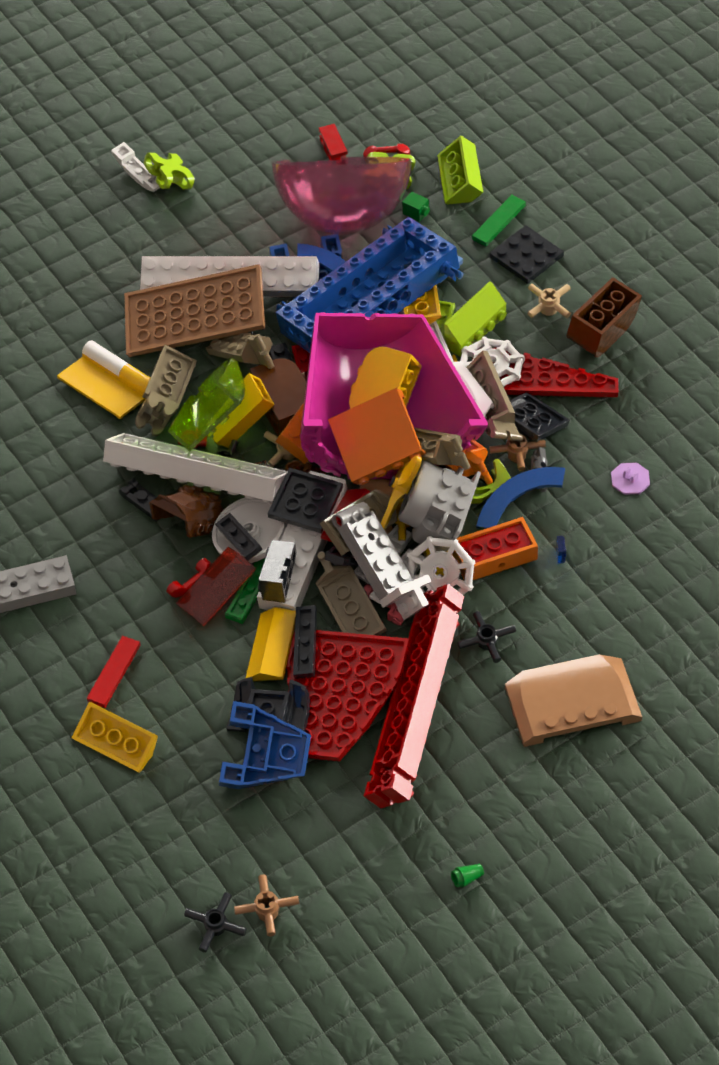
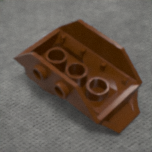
[149,485,223,538]

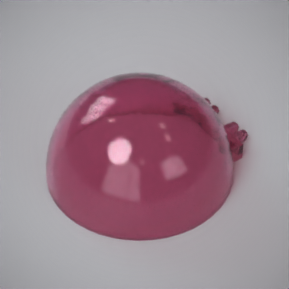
[272,156,412,235]

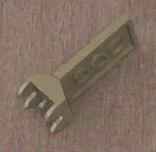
[135,345,197,436]

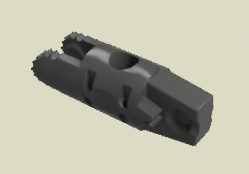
[531,447,547,492]

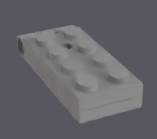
[332,502,414,600]
[0,555,76,613]

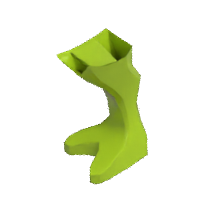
[471,458,511,504]

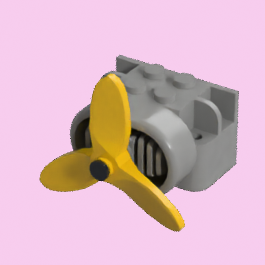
[381,456,481,552]

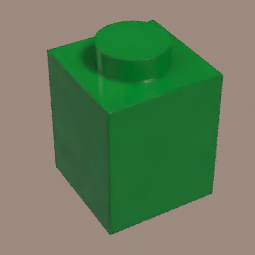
[402,192,430,222]

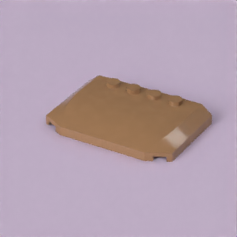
[505,654,642,747]

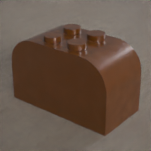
[566,277,642,357]
[250,359,307,437]

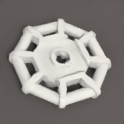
[460,337,525,387]
[407,536,476,595]

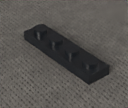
[293,605,317,679]

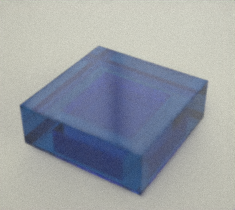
[556,536,566,563]

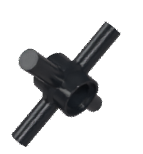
[457,611,516,663]
[184,892,247,953]

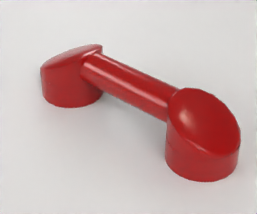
[363,143,410,161]
[166,558,211,598]

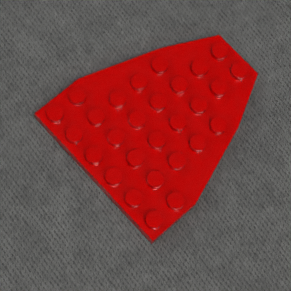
[286,630,411,761]

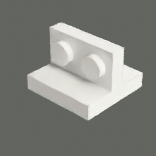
[380,575,431,620]

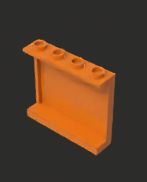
[328,387,426,486]

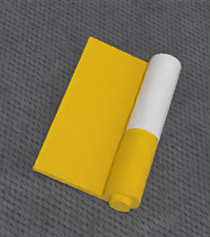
[57,340,150,419]

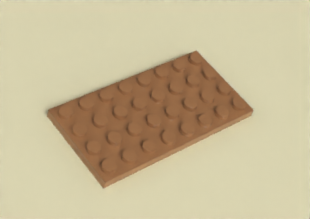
[124,264,265,357]

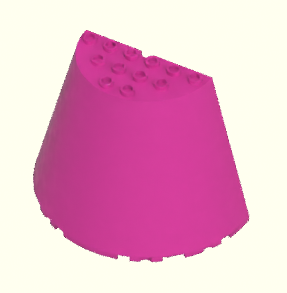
[300,312,488,479]

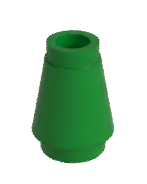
[451,864,484,888]

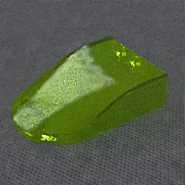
[168,357,245,452]

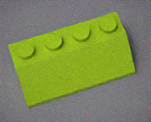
[437,136,483,204]
[444,281,507,357]

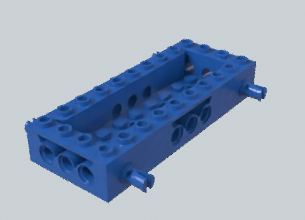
[276,217,461,353]

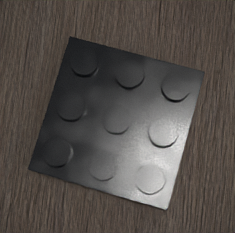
[490,225,564,284]
[510,392,570,442]
[267,468,343,534]

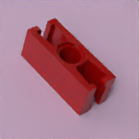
[319,124,348,168]

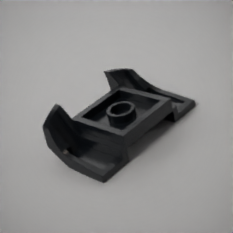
[226,677,310,732]

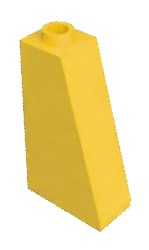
[210,373,275,448]

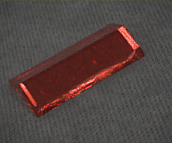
[176,547,256,626]

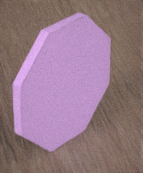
[611,463,650,495]

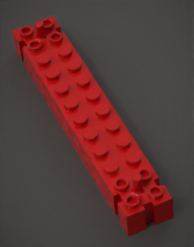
[364,584,464,808]

